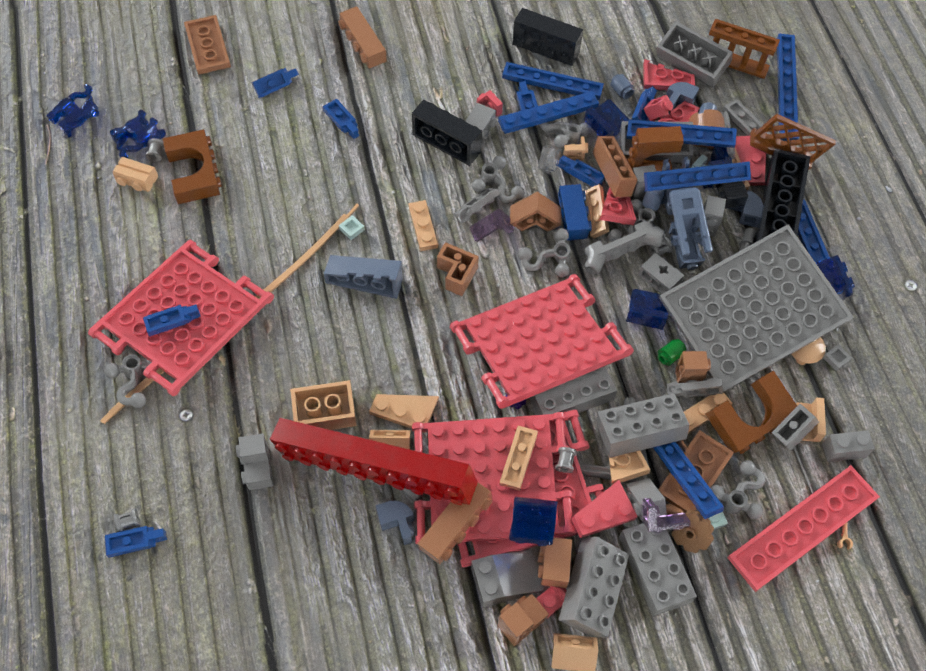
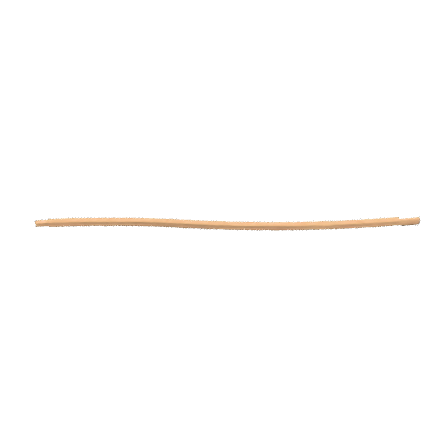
[100,204,359,424]

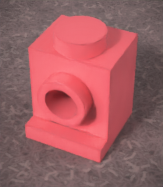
[643,95,673,121]

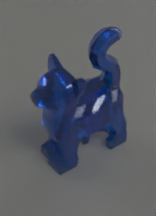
[46,84,99,138]
[110,109,166,159]

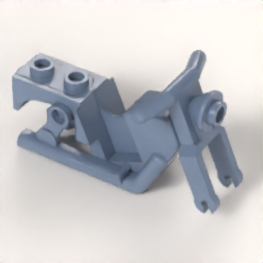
[661,157,713,270]

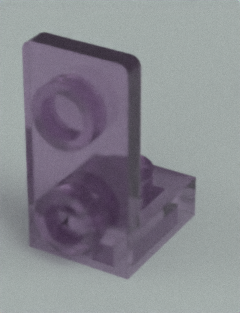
[470,209,515,242]
[642,498,691,532]

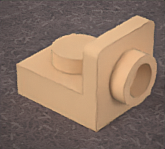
[563,136,588,161]

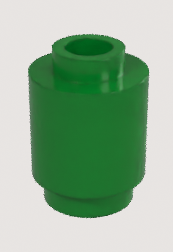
[658,339,686,366]

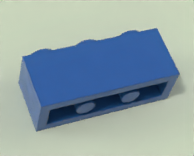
[558,184,592,240]

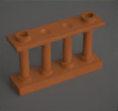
[709,19,780,79]

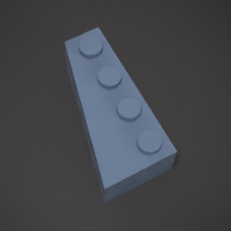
[324,255,403,299]

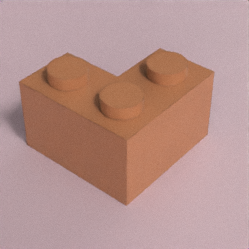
[510,192,562,232]
[437,242,479,296]
[538,537,572,588]
[498,594,549,647]

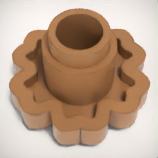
[671,510,714,553]

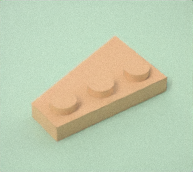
[369,394,439,433]
[609,450,650,485]

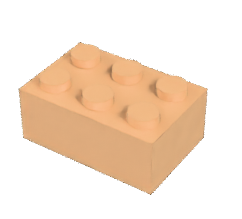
[290,380,357,430]

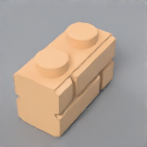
[113,157,158,192]

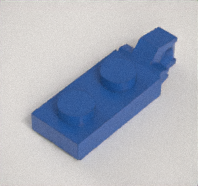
[251,68,299,98]
[516,81,538,111]
[632,86,657,121]
[322,99,359,139]
[558,155,606,187]
[143,304,201,337]
[105,526,167,558]

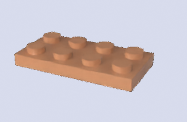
[184,15,231,75]
[658,430,734,513]

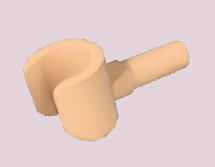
[837,523,853,550]

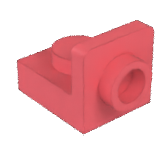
[477,90,503,117]
[536,586,567,619]

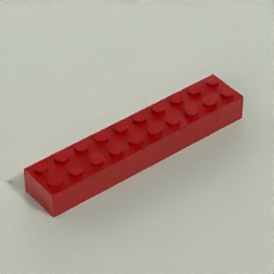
[270,418,478,505]

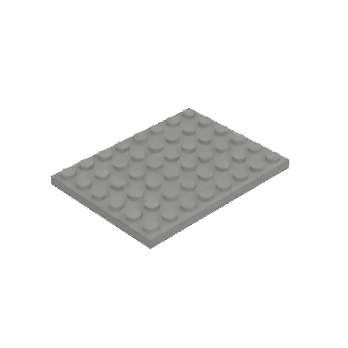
[659,225,854,392]

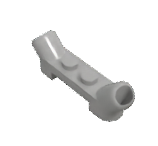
[584,221,666,275]

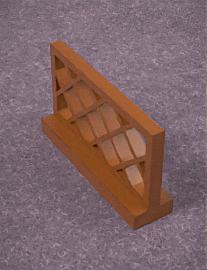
[750,114,836,170]

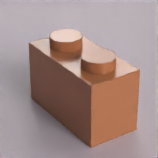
[675,351,711,383]

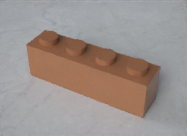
[338,6,387,68]
[593,136,637,198]
[417,483,492,564]

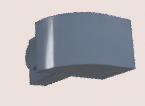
[666,82,699,115]
[727,191,763,228]
[375,501,415,545]

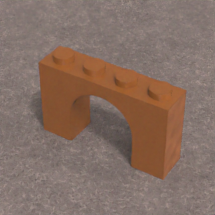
[627,126,684,171]
[162,129,222,204]
[705,370,797,454]

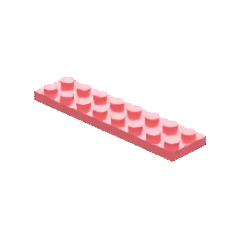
[727,465,880,592]

